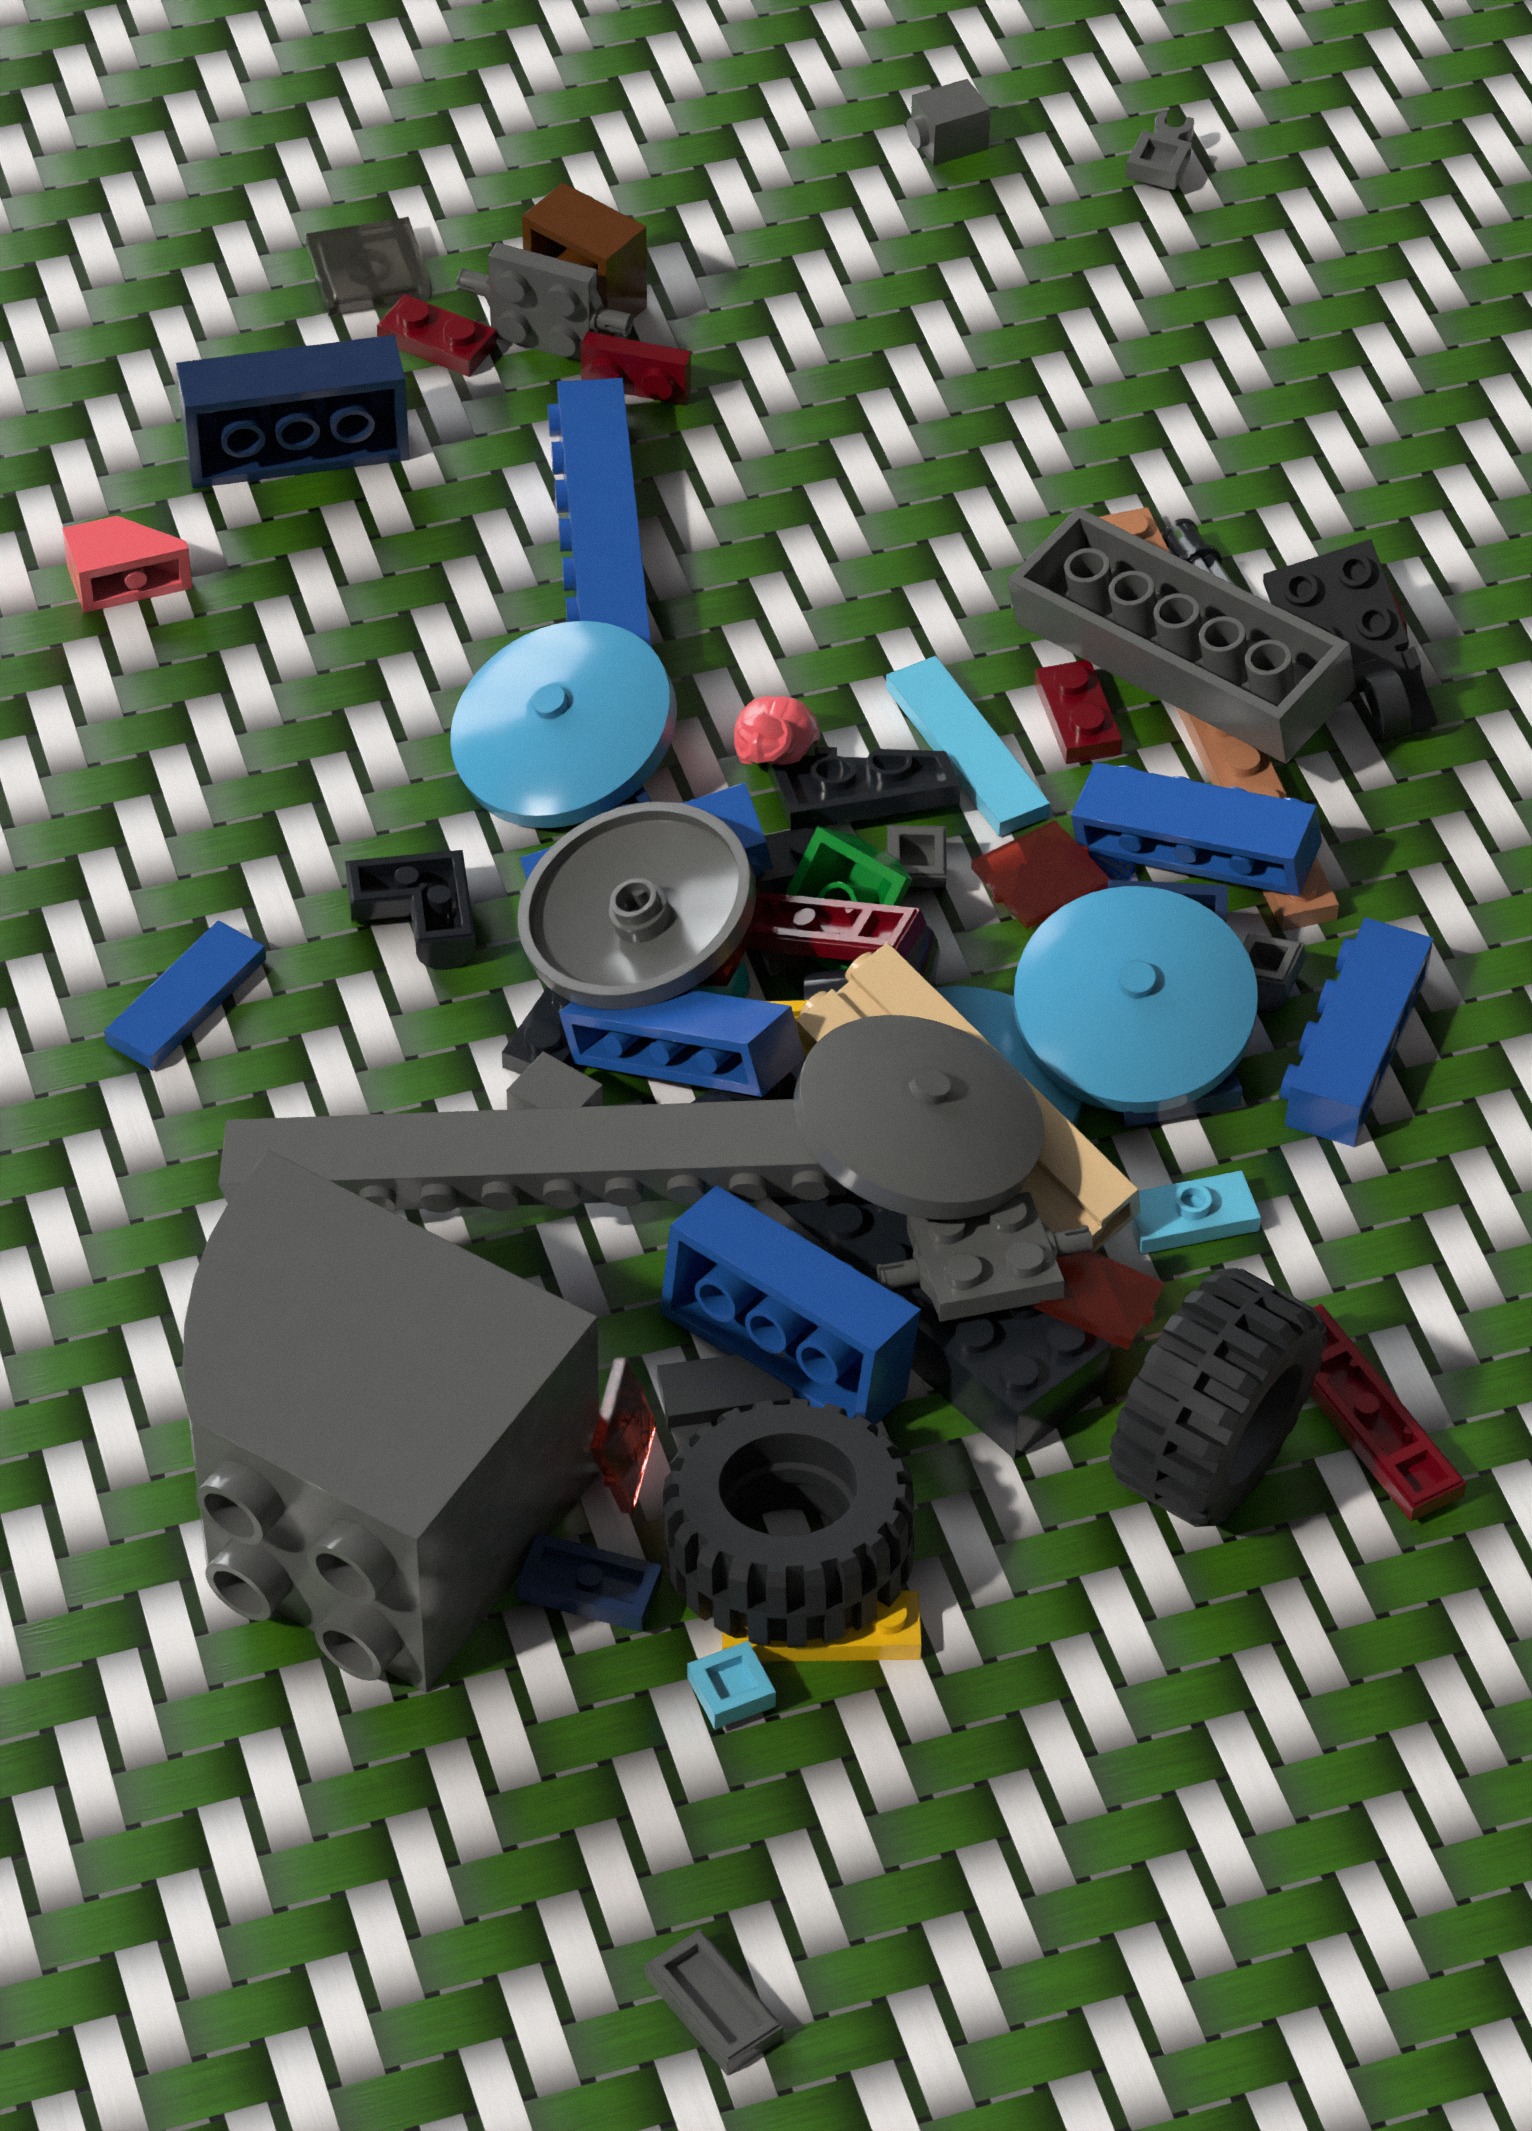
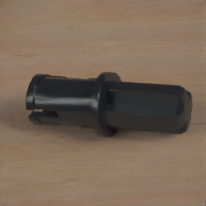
[1163,518,1234,585]

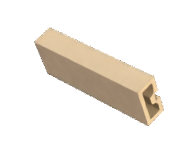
[796,942,1141,1279]

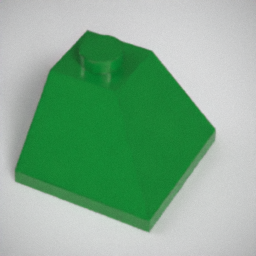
[785,826,912,970]

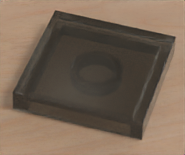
[305,217,432,316]

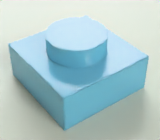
[687,1641,776,1730]

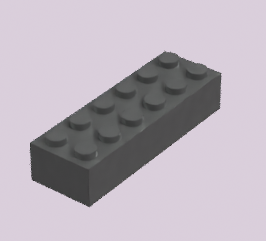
[1007,507,1356,764]

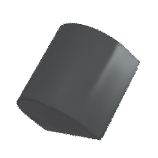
[886,825,947,888]
[1243,933,1306,1012]

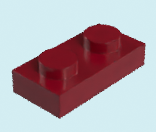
[377,294,497,377]
[581,331,691,406]
[1035,660,1122,764]

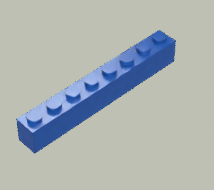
[547,378,652,648]

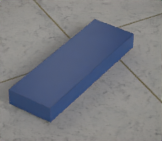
[104,920,266,1071]

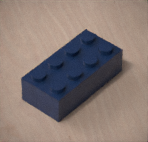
[176,335,410,489]

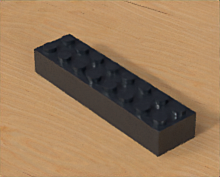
[691,1072,1111,1460]

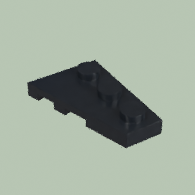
[764,747,960,830]

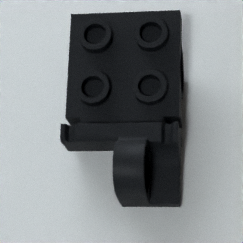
[1263,539,1438,743]

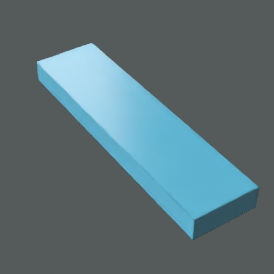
[886,656,1050,837]

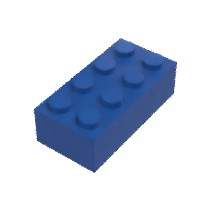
[660,1185,921,1426]

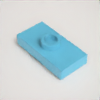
[1129,1171,1261,1254]

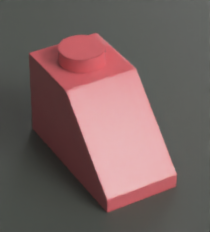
[62,516,192,613]

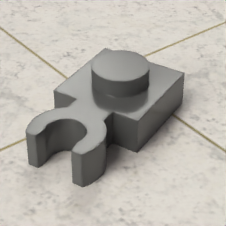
[1125,111,1194,190]

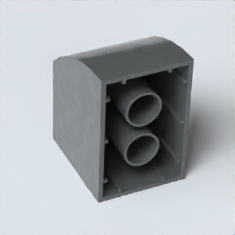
[182,1150,600,1693]

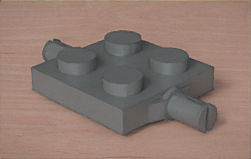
[456,243,634,362]
[877,1191,1093,1322]

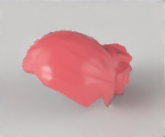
[734,696,820,765]

